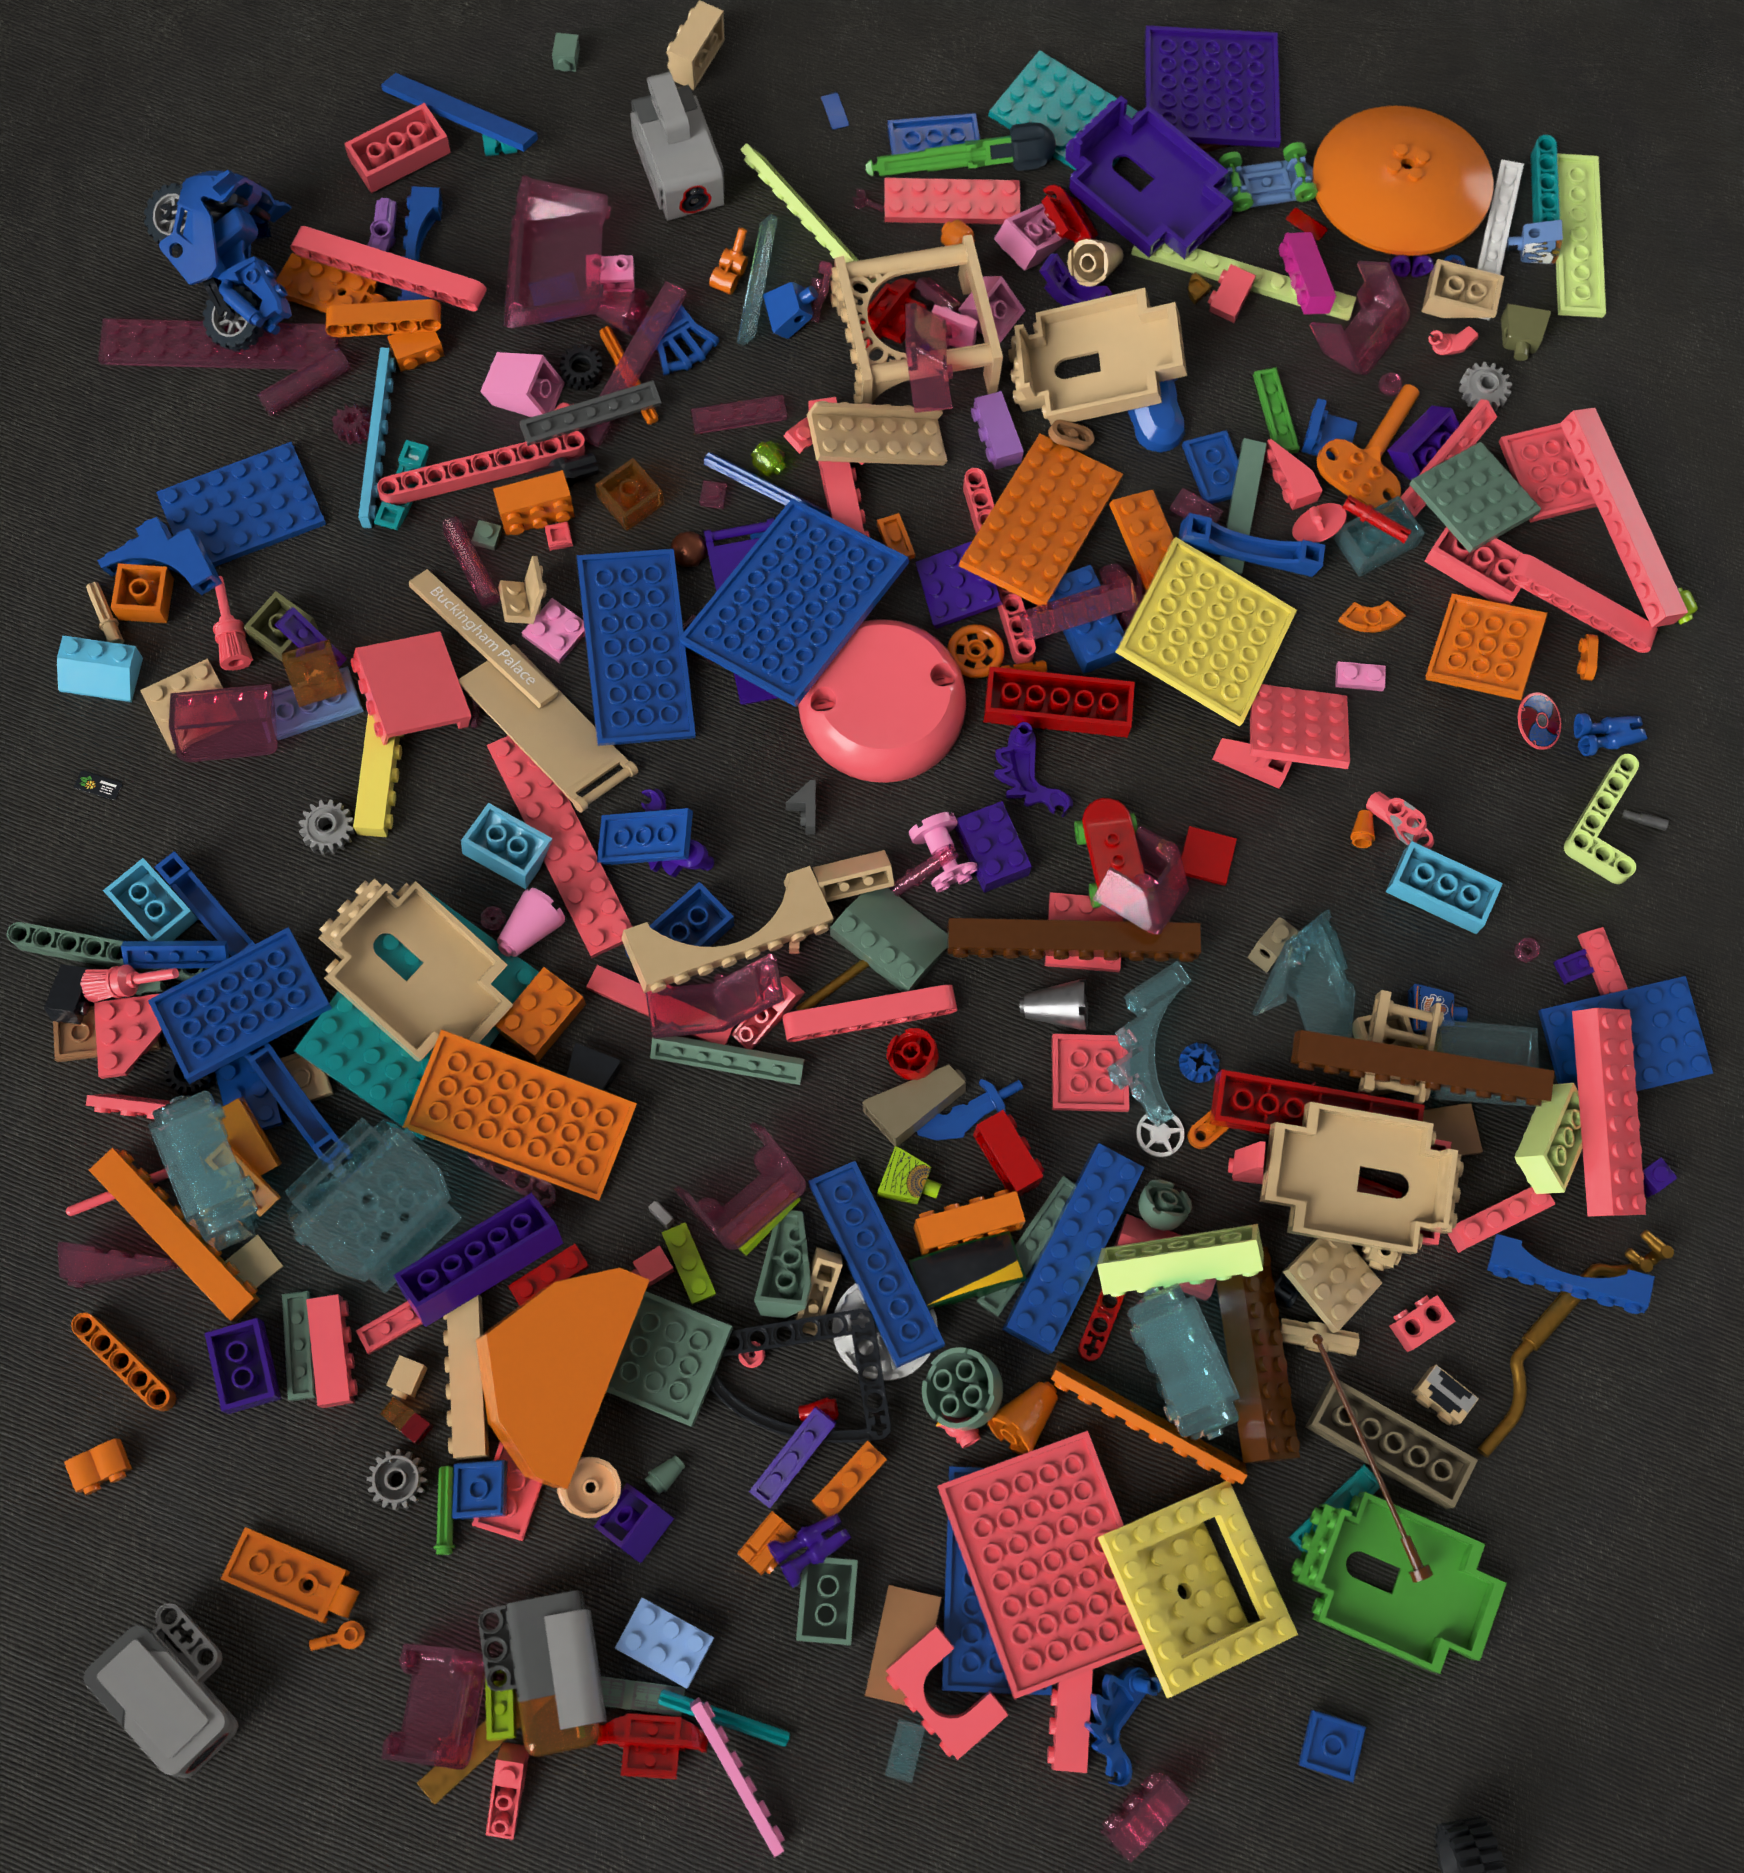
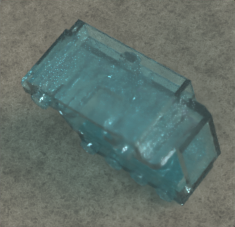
[148,1091,259,1251]
[285,1117,462,1294]
[1127,1284,1240,1441]

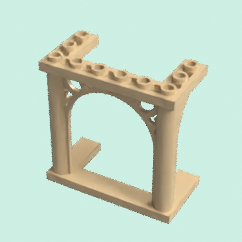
[830,235,1003,405]

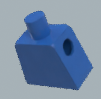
[763,282,818,339]

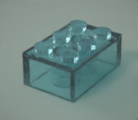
[1334,496,1425,577]

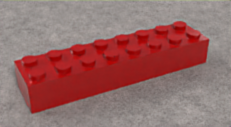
[1209,1070,1425,1135]

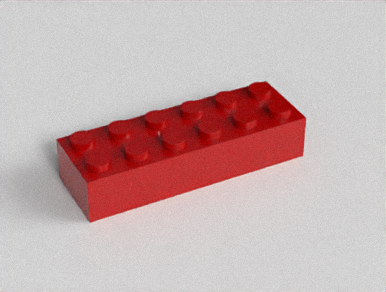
[983,666,1135,738]

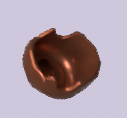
[671,531,708,567]

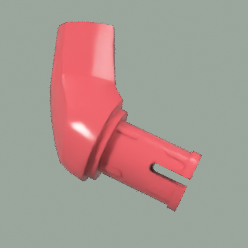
[1428,326,1478,355]

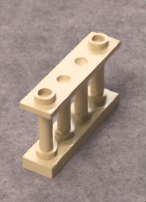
[1358,990,1444,1104]

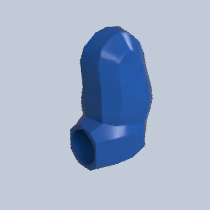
[1127,378,1185,452]

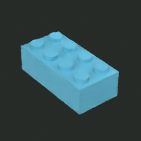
[1386,841,1503,934]

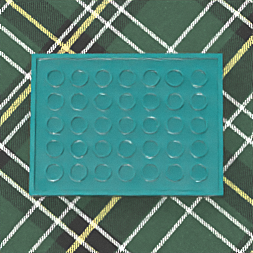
[294,889,539,1140]

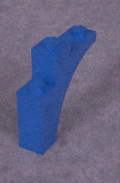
[97,517,222,595]

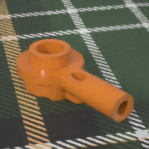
[309,1621,365,1651]

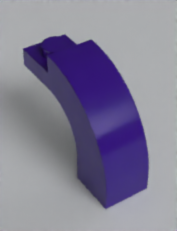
[1039,253,1113,306]

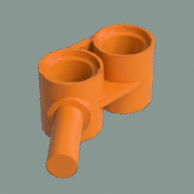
[709,227,748,295]

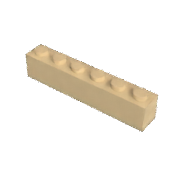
[443,1295,489,1460]

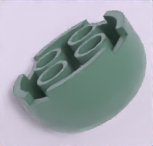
[922,1347,1003,1430]

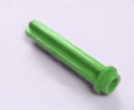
[433,1466,455,1555]

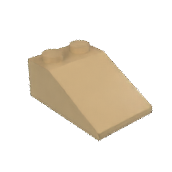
[1422,259,1504,318]

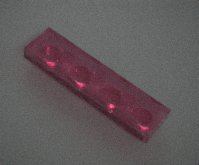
[691,395,787,434]

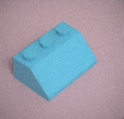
[57,635,143,702]
[461,803,552,889]

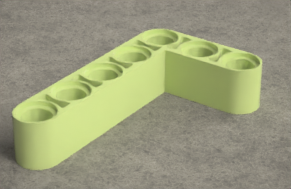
[1564,754,1639,884]

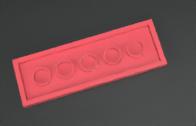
[884,178,1020,224]

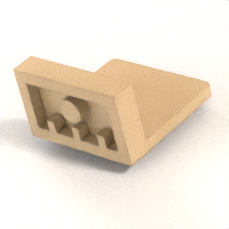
[498,556,547,624]

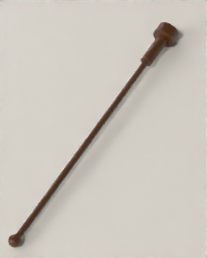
[1312,1334,1433,1583]

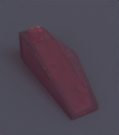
[58,1242,178,1288]

